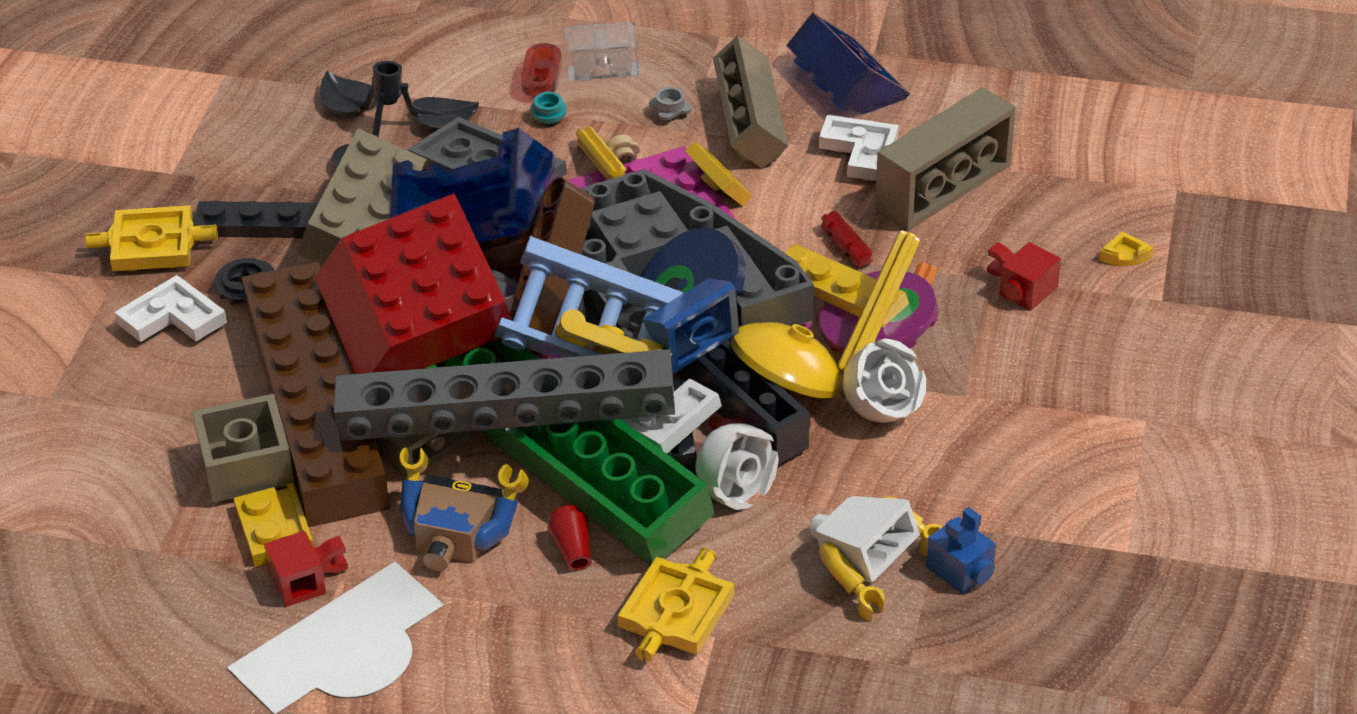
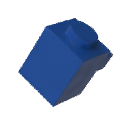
[926,507,996,595]

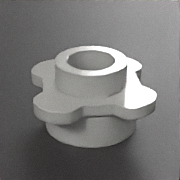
[649,87,692,120]

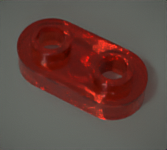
[521,43,562,98]

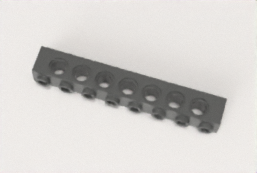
[334,349,675,441]

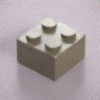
[192,394,295,502]

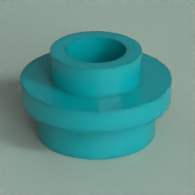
[531,92,567,124]

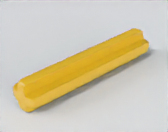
[576,126,626,180]

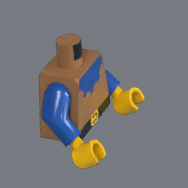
[400,447,529,571]

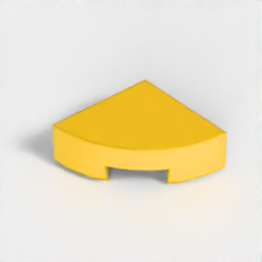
[1099,231,1154,266]

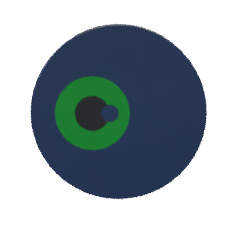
[643,228,746,294]

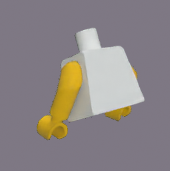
[810,496,942,621]

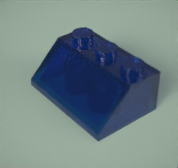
[786,12,910,115]

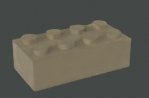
[875,87,1016,231]
[297,128,427,265]

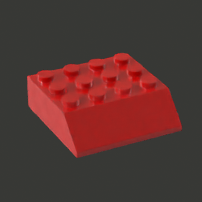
[315,194,512,374]

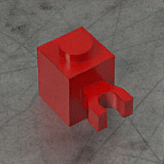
[987,242,1061,311]
[264,530,348,608]

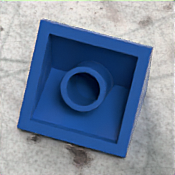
[642,278,739,374]

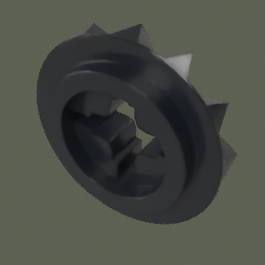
[214,258,275,305]

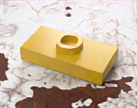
[685,142,752,207]

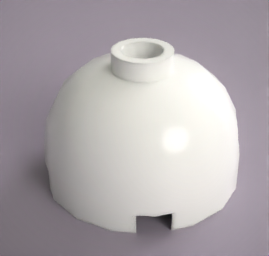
[843,339,926,423]
[695,424,779,510]

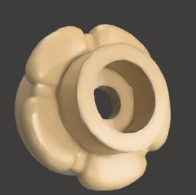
[606,135,640,164]

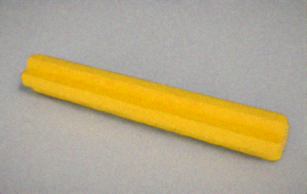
[838,231,920,373]

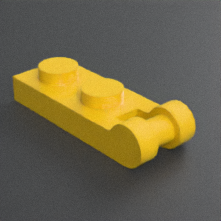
[555,309,672,355]

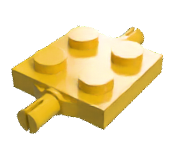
[85,205,218,271]
[618,547,735,662]

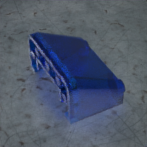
[390,128,555,243]

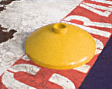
[731,322,843,398]

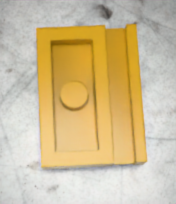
[233,482,314,567]

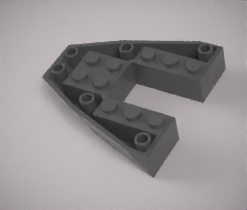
[578,169,814,340]

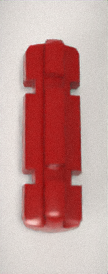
[821,211,873,268]

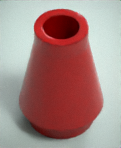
[547,505,592,571]

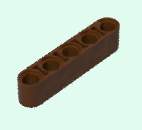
[510,177,595,359]

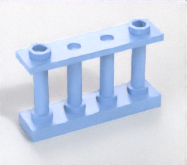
[494,237,683,358]

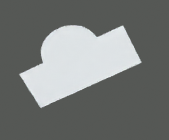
[227,562,444,714]

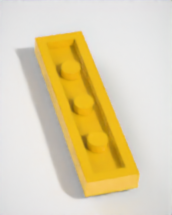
[784,244,909,328]

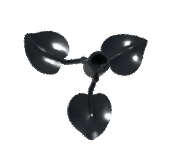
[320,61,479,169]

